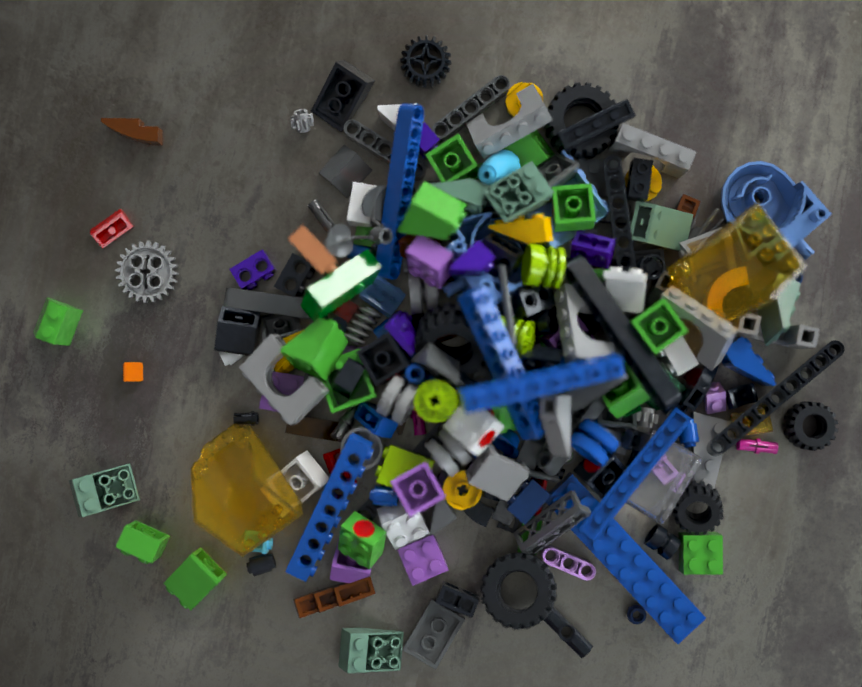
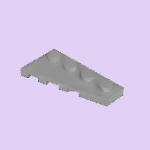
[692,412,731,489]

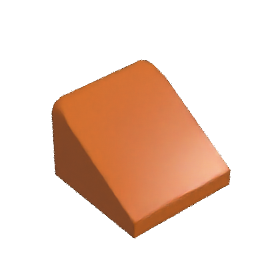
[123,362,143,382]

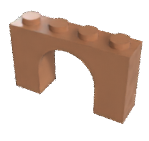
[288,225,341,277]

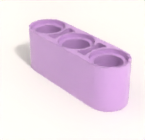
[541,545,596,581]

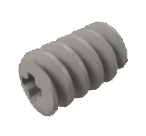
[344,304,381,347]

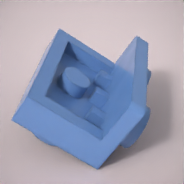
[359,276,406,318]

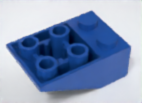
[721,336,777,386]

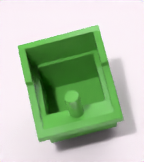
[321,348,377,413]

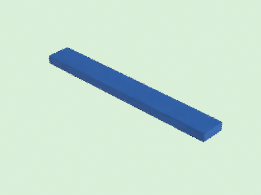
[578,407,692,542]

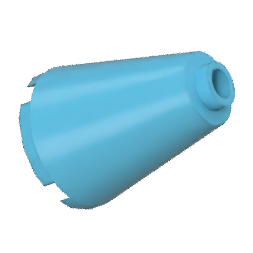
[478,149,521,185]

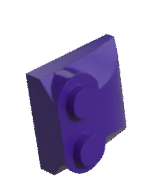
[384,310,416,356]

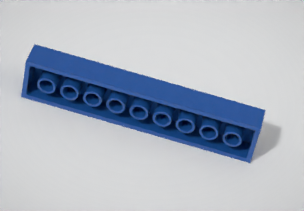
[545,473,706,644]

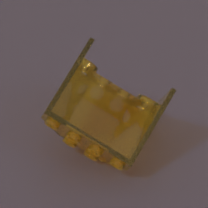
[668,202,807,323]
[191,424,303,557]

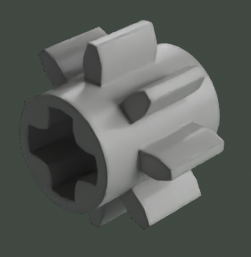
[290,109,314,133]
[636,407,659,428]

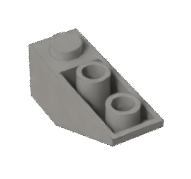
[540,396,571,457]

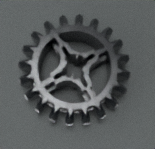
[400,35,451,88]

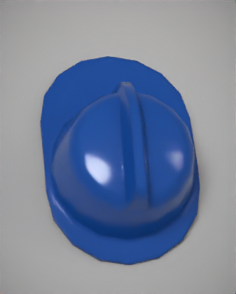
[491,429,520,458]

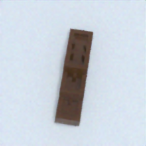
[293,576,375,618]

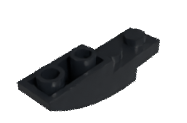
[663,362,719,416]

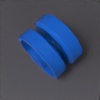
[570,418,619,467]

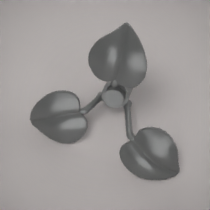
[325,185,393,258]

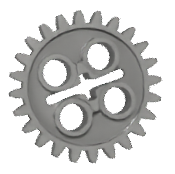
[115,241,179,303]

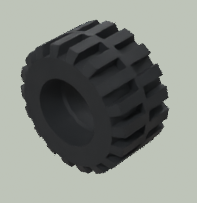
[782,401,838,451]
[672,481,724,535]

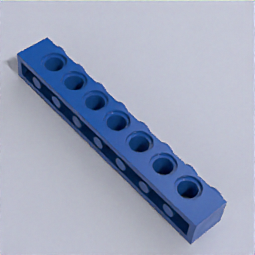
[457,286,545,440]
[458,353,625,414]
[285,432,374,582]

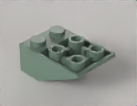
[483,161,554,223]
[430,179,489,216]
[628,201,694,251]
[756,273,801,346]
[69,463,140,517]
[338,627,404,673]

